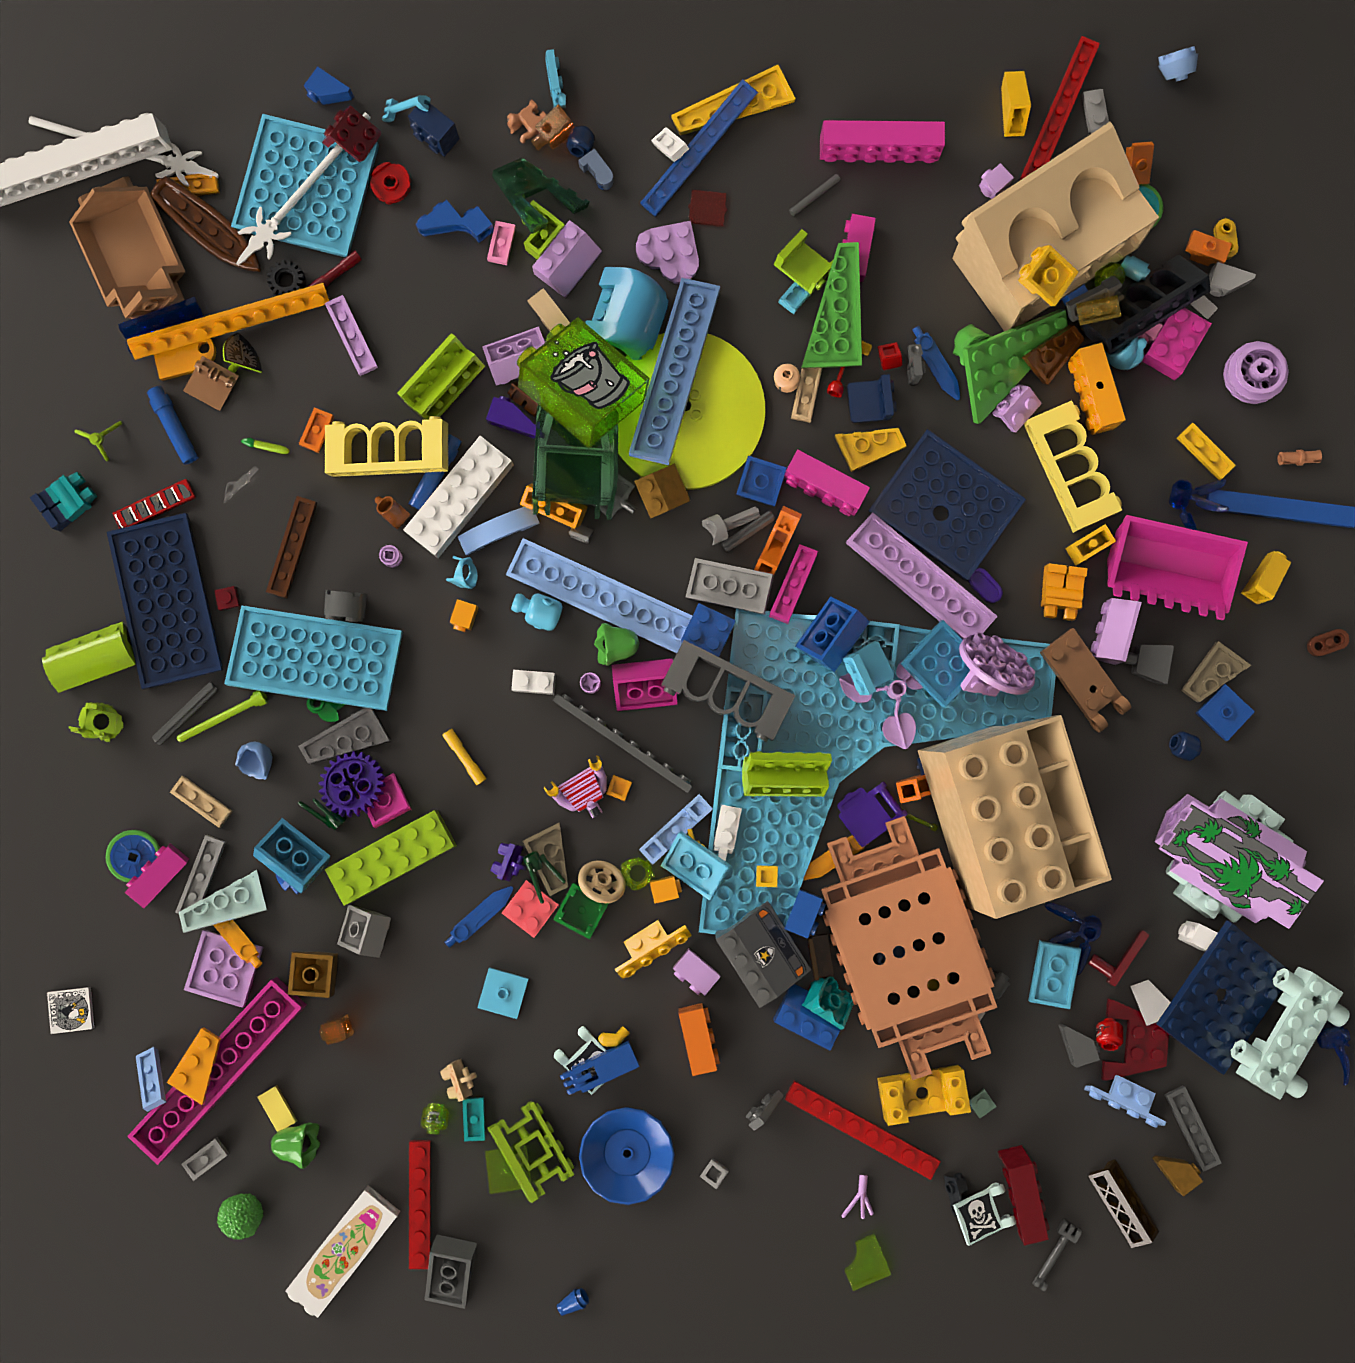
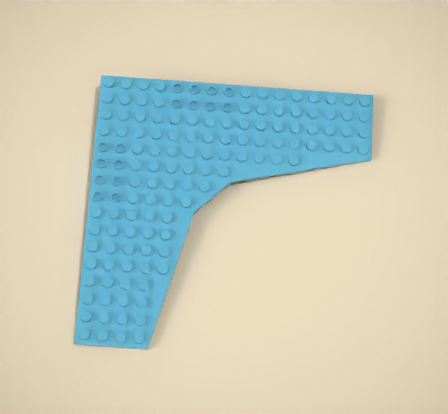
[699,609,1056,934]

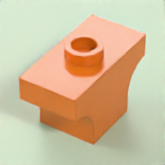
[1126,142,1154,185]
[1185,230,1232,266]

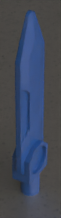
[912,326,960,400]
[445,886,513,948]

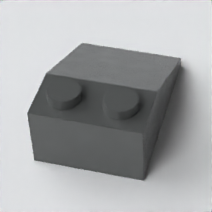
[425,1235,477,1309]

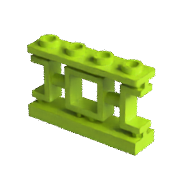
[488,1101,574,1203]

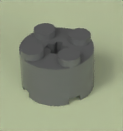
[324,590,367,622]

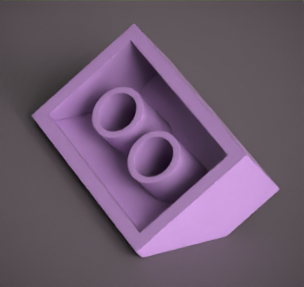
[532,220,602,298]
[482,327,553,385]
[1090,598,1142,665]

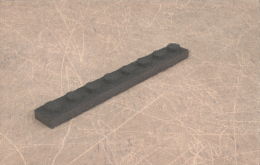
[553,694,692,793]

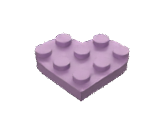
[636,221,699,284]

